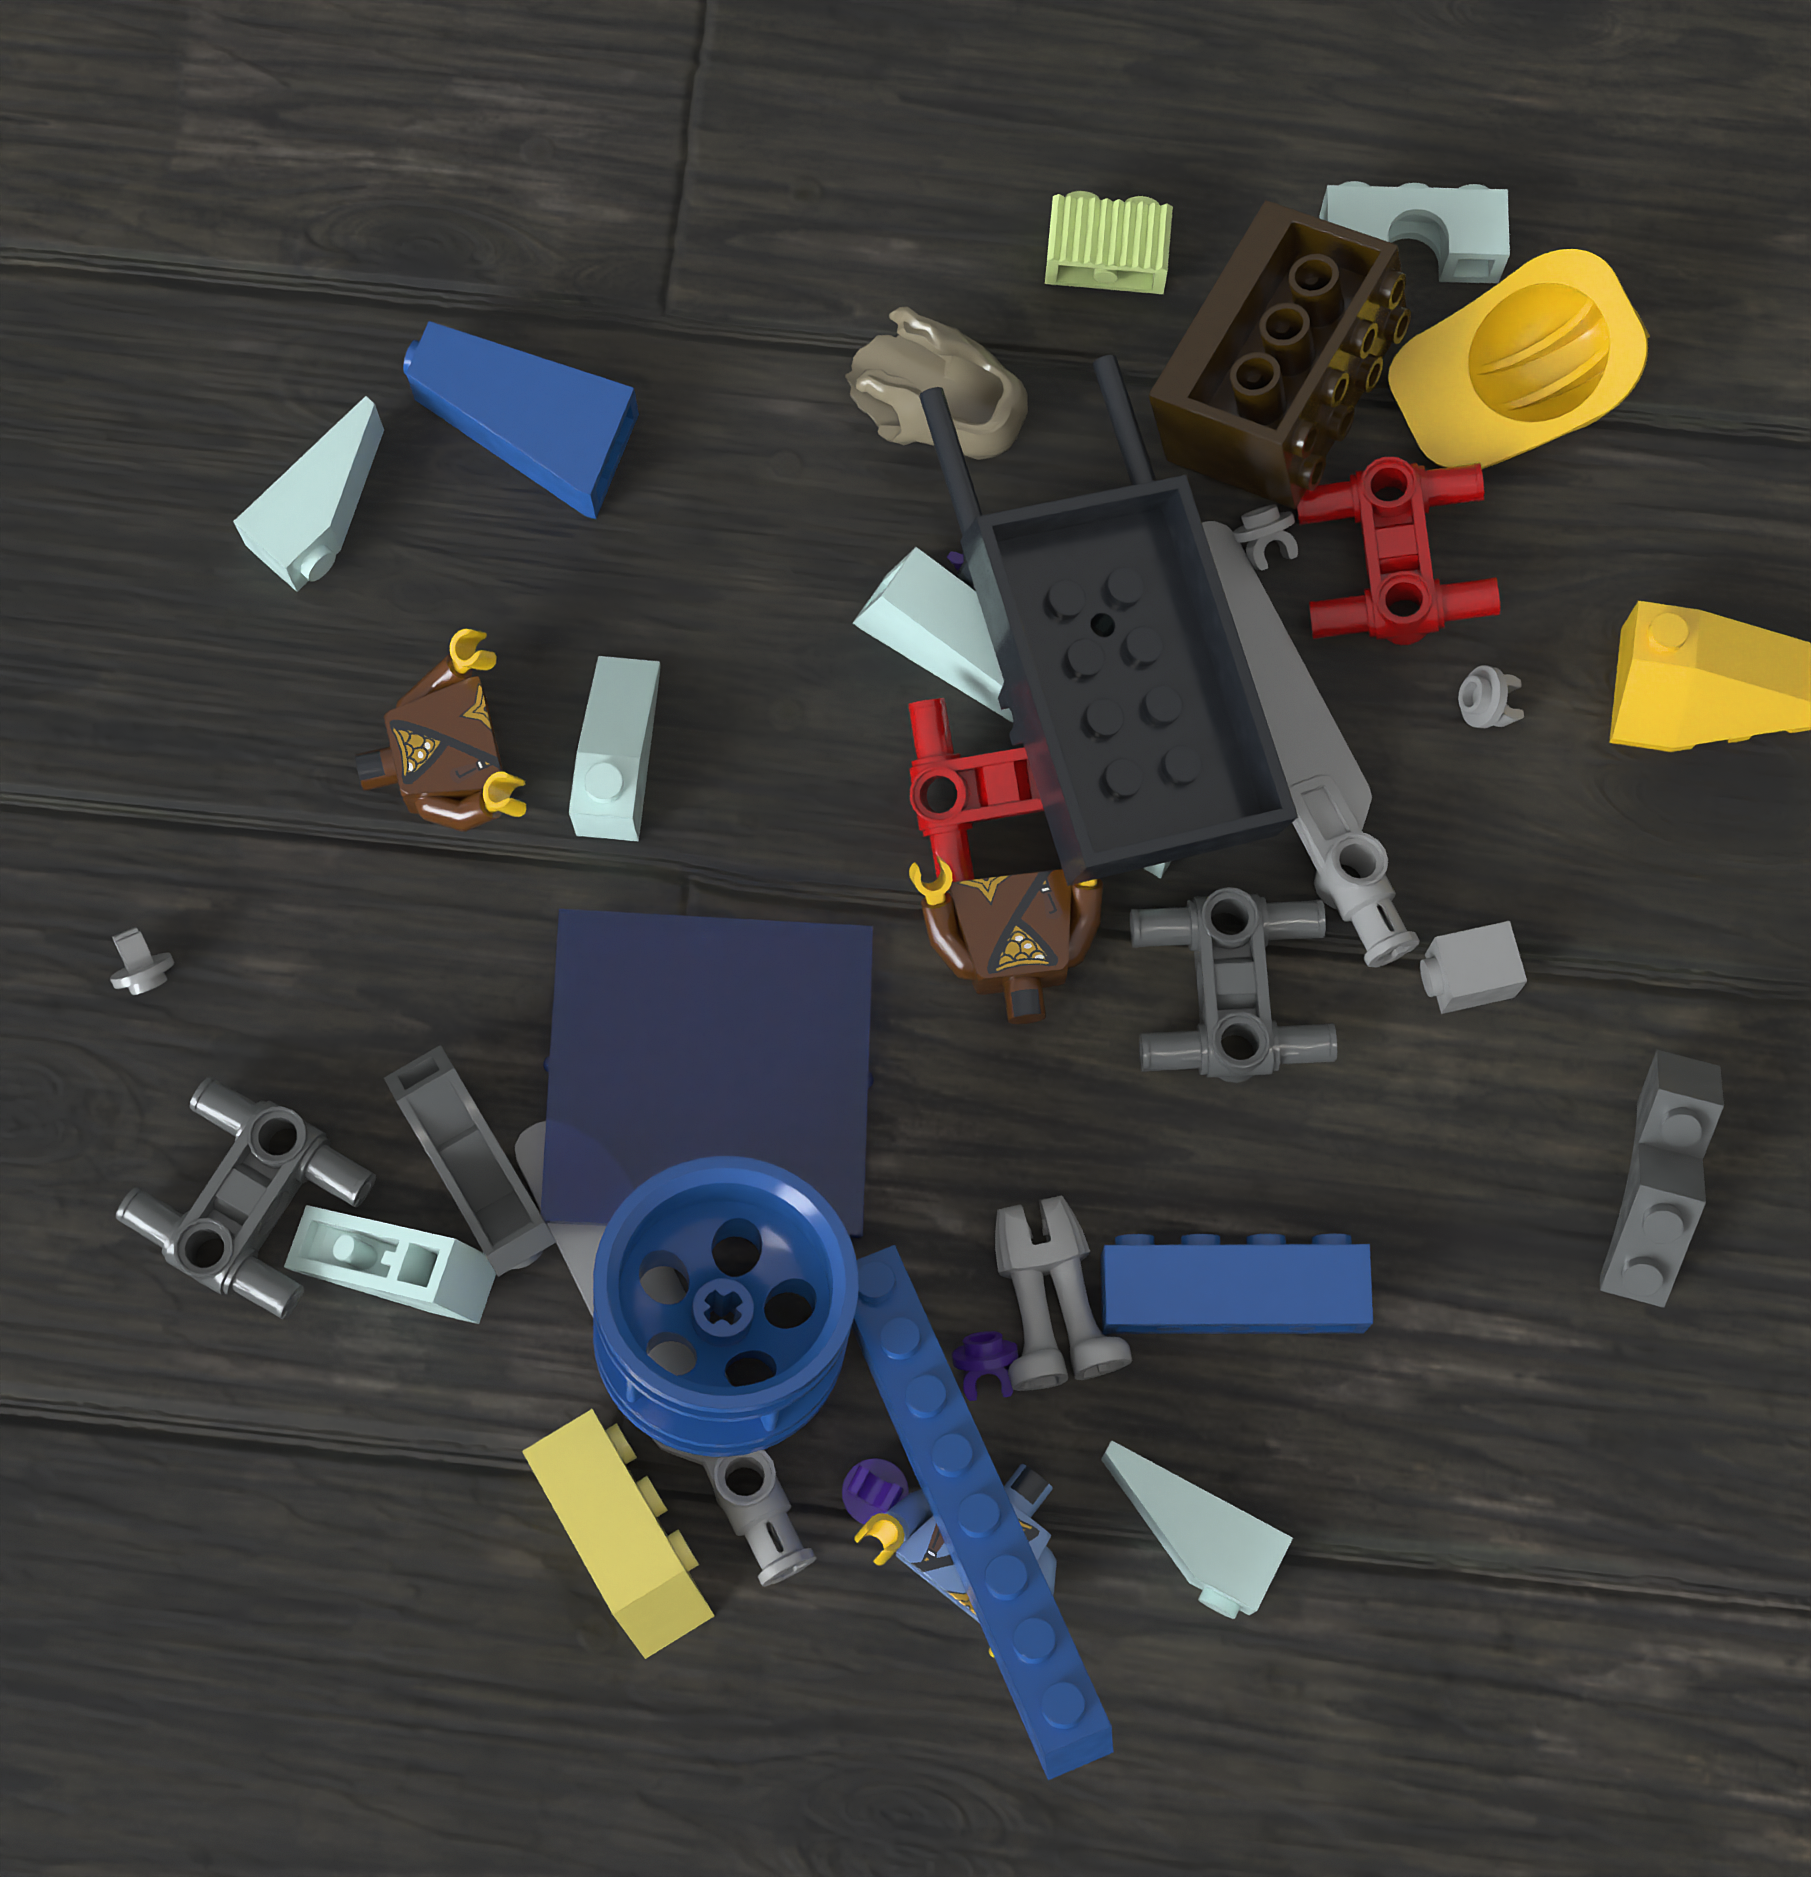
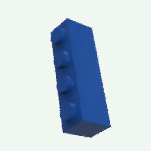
[1100,1234,1373,1334]

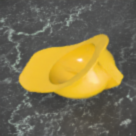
[1388,249,1650,469]

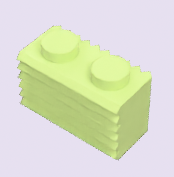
[1045,191,1173,294]

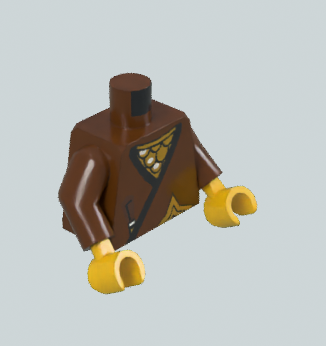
[355,629,526,832]
[909,856,1103,1024]

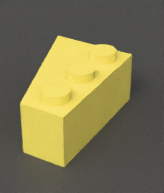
[522,1409,715,1659]

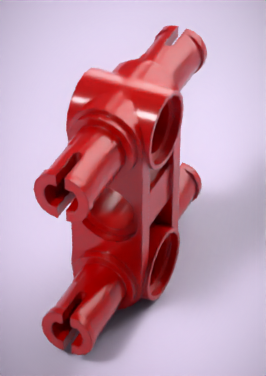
[1297,457,1500,645]
[908,698,1044,891]

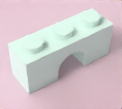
[1319,181,1510,283]

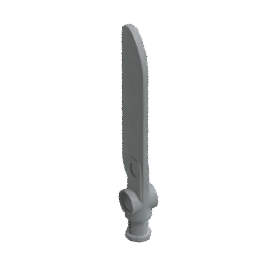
[1202,521,1420,968]
[514,1120,817,1587]

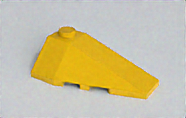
[1609,601,1811,752]

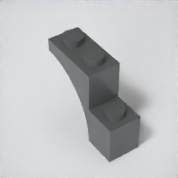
[384,1045,556,1277]
[1600,1050,1724,1308]

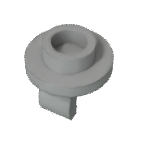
[1233,504,1298,571]
[1458,665,1524,729]
[110,927,174,995]

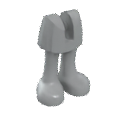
[995,1195,1132,1391]

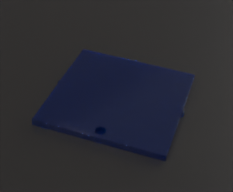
[540,909,874,1238]

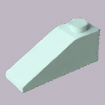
[233,396,384,592]
[569,656,661,841]
[284,1205,496,1324]
[1101,1441,1293,1619]

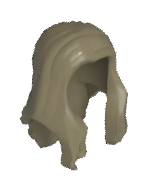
[845,307,1028,460]

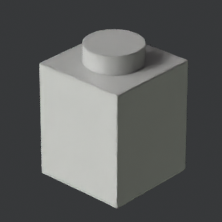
[1420,921,1527,1014]

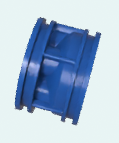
[593,1156,859,1457]

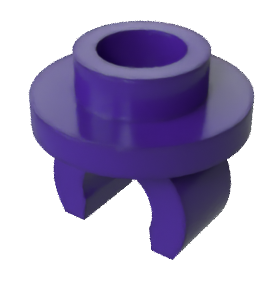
[952,1331,1018,1401]
[842,1458,909,1525]

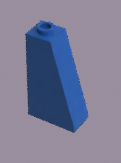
[403,321,639,519]

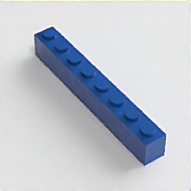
[851,1245,1114,1780]

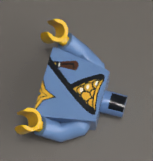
[854,1464,1057,1657]

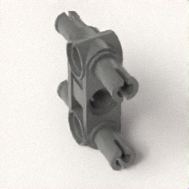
[1130,887,1337,1083]
[116,1076,376,1320]

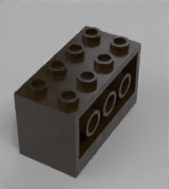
[1149,200,1411,509]

